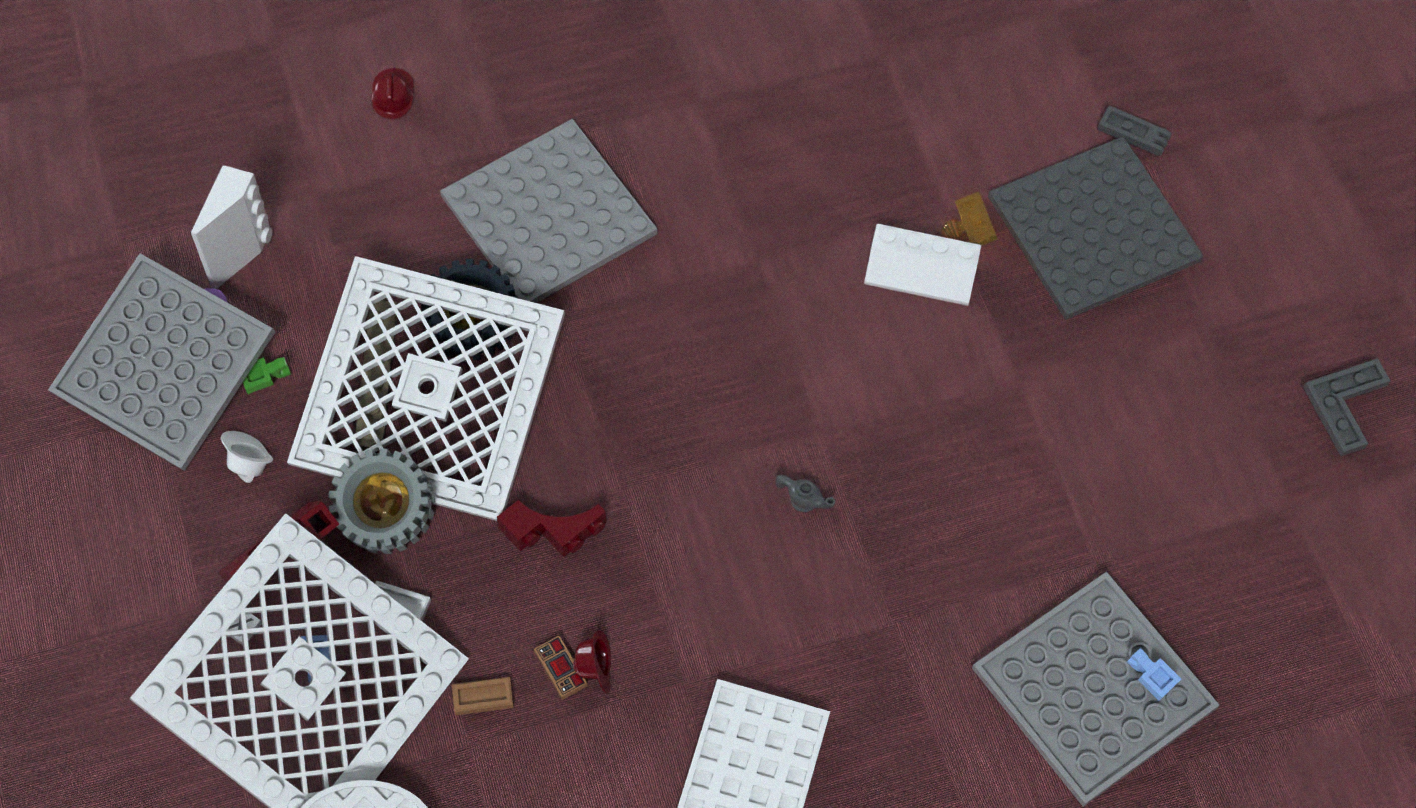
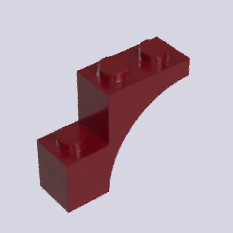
[497,500,606,557]

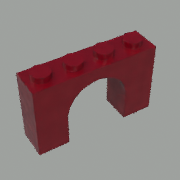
[218,501,339,583]

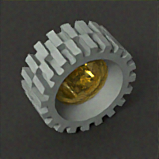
[329,448,435,554]

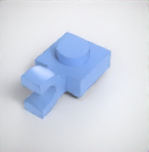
[1127,648,1181,701]

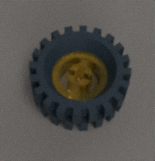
[420,259,516,361]

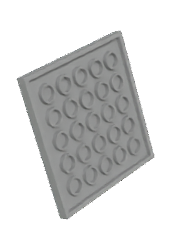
[440,119,657,303]
[48,253,276,471]
[972,572,1219,807]

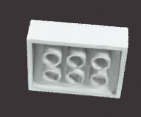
[191,165,272,289]

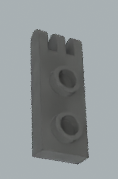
[1097,105,1172,156]

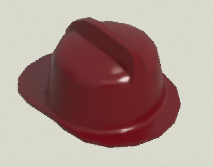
[372,68,414,120]
[573,630,611,694]

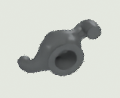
[775,474,835,512]

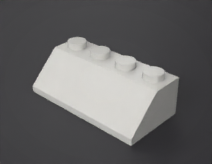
[864,224,981,306]

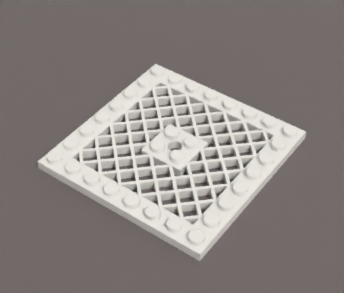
[287,256,565,521]
[130,513,469,808]

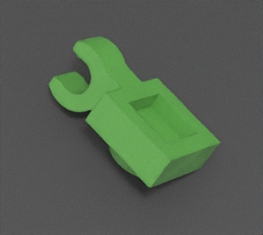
[243,357,291,394]

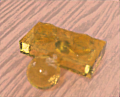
[941,192,998,246]

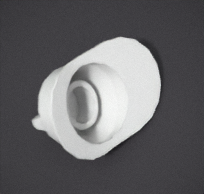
[221,431,273,483]

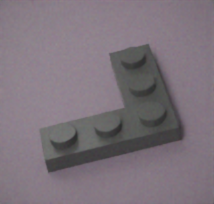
[1303,358,1391,456]

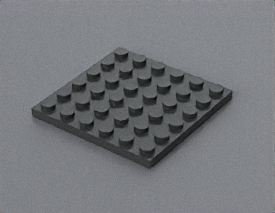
[988,137,1204,320]

